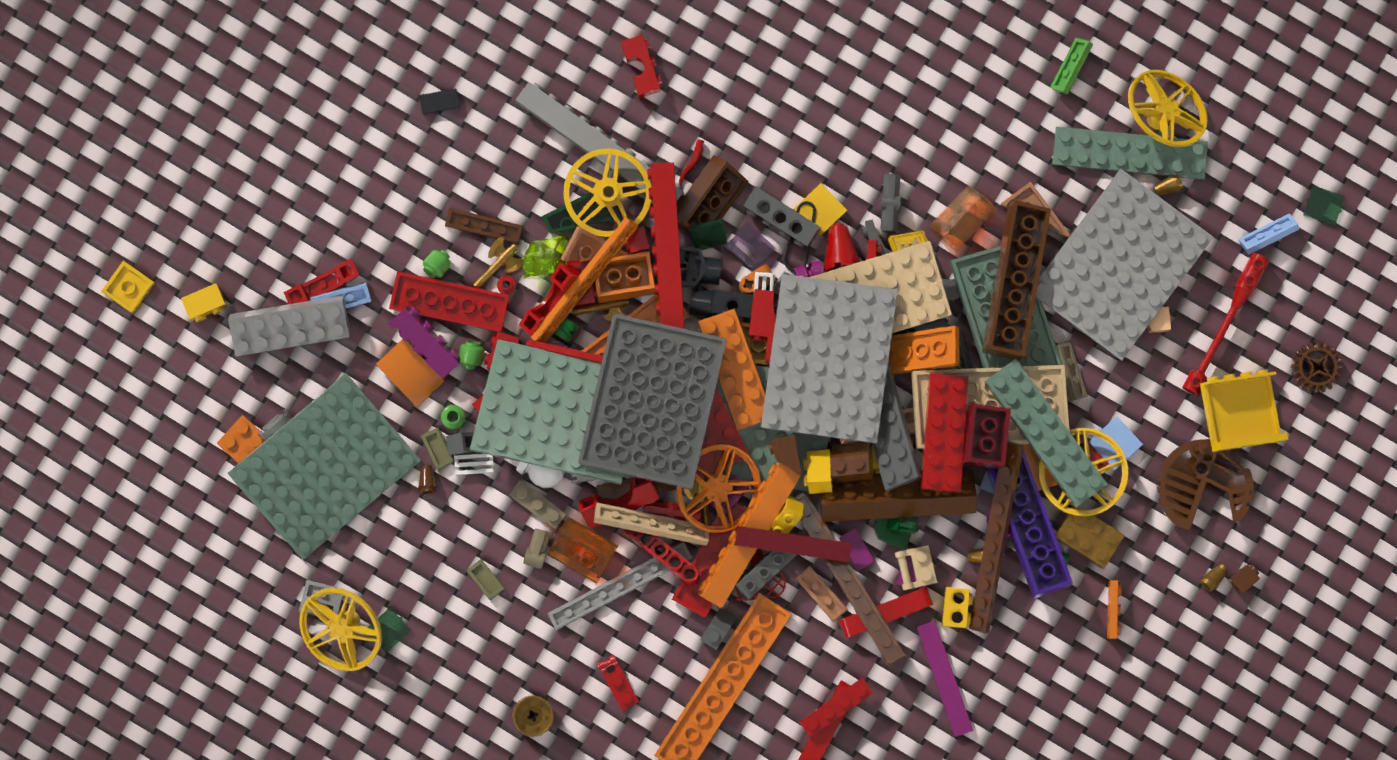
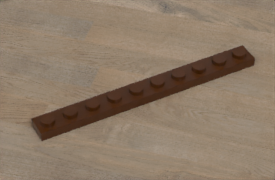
[969,441,1024,634]
[795,492,905,666]

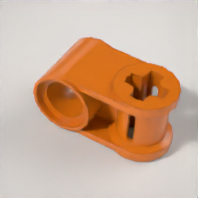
[739,264,777,295]

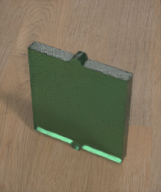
[1303,185,1345,226]
[690,219,728,250]
[368,607,412,653]

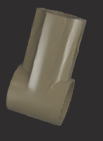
[523,528,551,569]

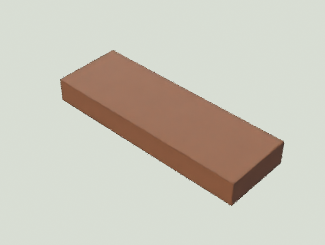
[795,566,848,622]

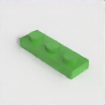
[1050,38,1093,95]

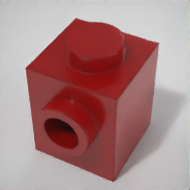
[625,226,650,254]

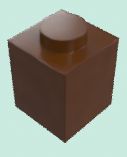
[1227,564,1260,594]

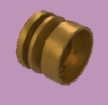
[512,695,554,737]

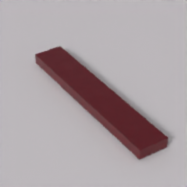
[734,526,852,562]

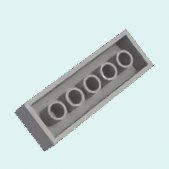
[228,295,350,356]

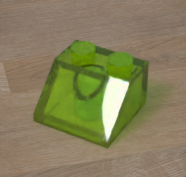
[522,236,567,279]

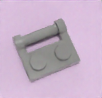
[299,580,343,616]

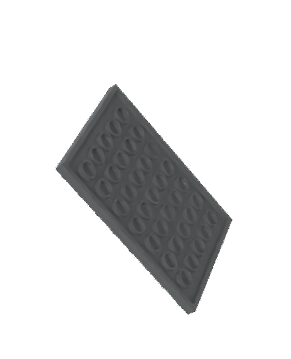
[578,313,727,490]

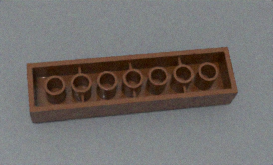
[982,200,1051,361]
[819,470,977,522]

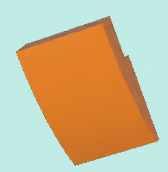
[376,339,445,407]

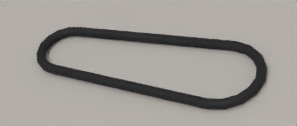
[783,201,816,272]

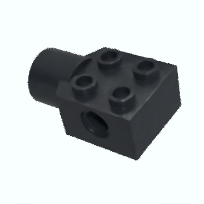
[657,246,723,289]
[689,289,754,323]

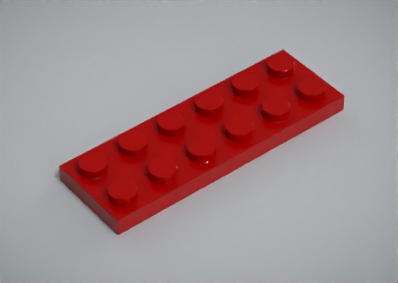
[389,271,510,333]
[921,373,969,493]
[671,504,746,618]

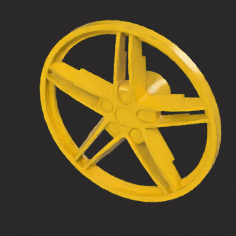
[1128,70,1207,147]
[563,148,651,237]
[1039,428,1128,517]
[299,588,382,671]

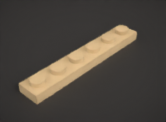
[594,503,709,546]

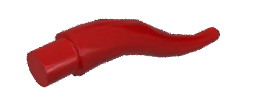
[678,139,704,186]

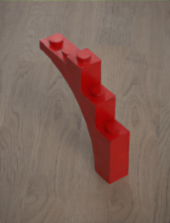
[749,289,776,366]

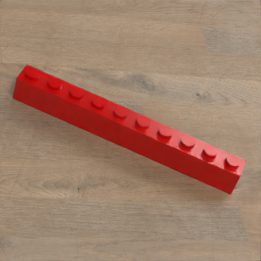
[647,162,685,329]

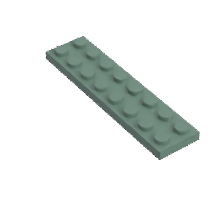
[1052,127,1208,180]
[984,359,1107,507]

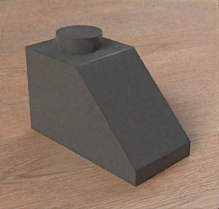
[446,432,476,455]
[700,608,737,650]

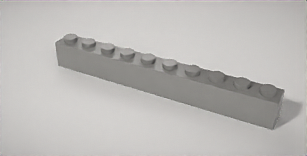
[516,82,684,203]

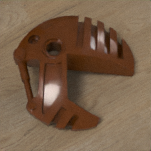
[1157,439,1254,531]

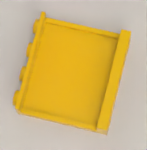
[1200,369,1289,452]

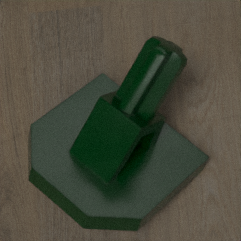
[873,516,919,551]

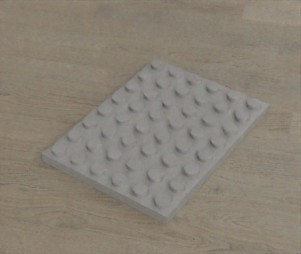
[1036,169,1214,361]
[761,274,898,443]

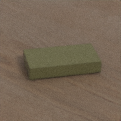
[421,427,454,471]
[466,559,505,601]

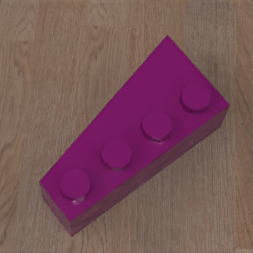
[388,305,460,379]

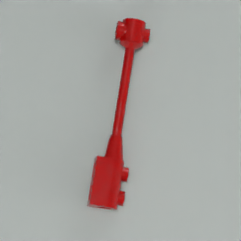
[1182,253,1270,396]

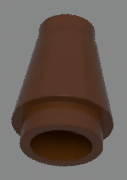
[418,465,437,494]

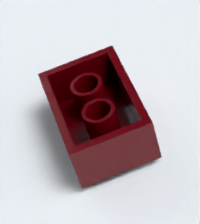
[963,403,1011,469]

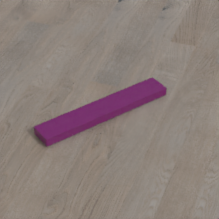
[916,621,973,737]

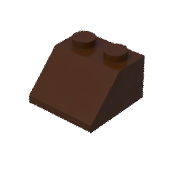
[769,433,802,474]
[830,442,874,483]

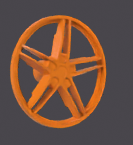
[676,444,761,533]

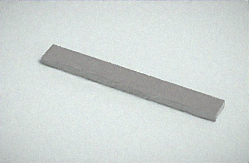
[547,542,693,631]

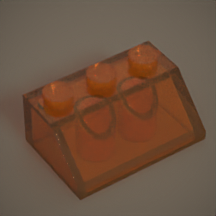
[929,185,997,252]
[547,517,618,584]

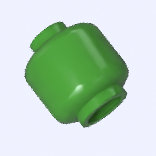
[423,250,451,278]
[458,340,485,370]
[441,405,466,430]

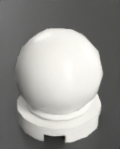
[516,462,565,488]

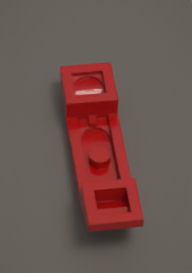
[283,258,360,304]

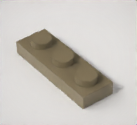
[1056,342,1088,401]
[509,480,567,530]

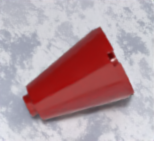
[824,223,860,273]

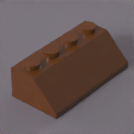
[677,155,749,243]

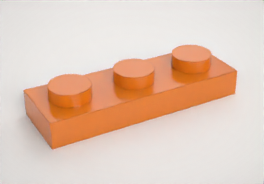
[1107,580,1121,639]

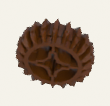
[1290,341,1343,393]

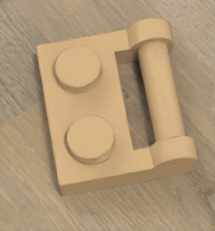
[895,545,937,590]

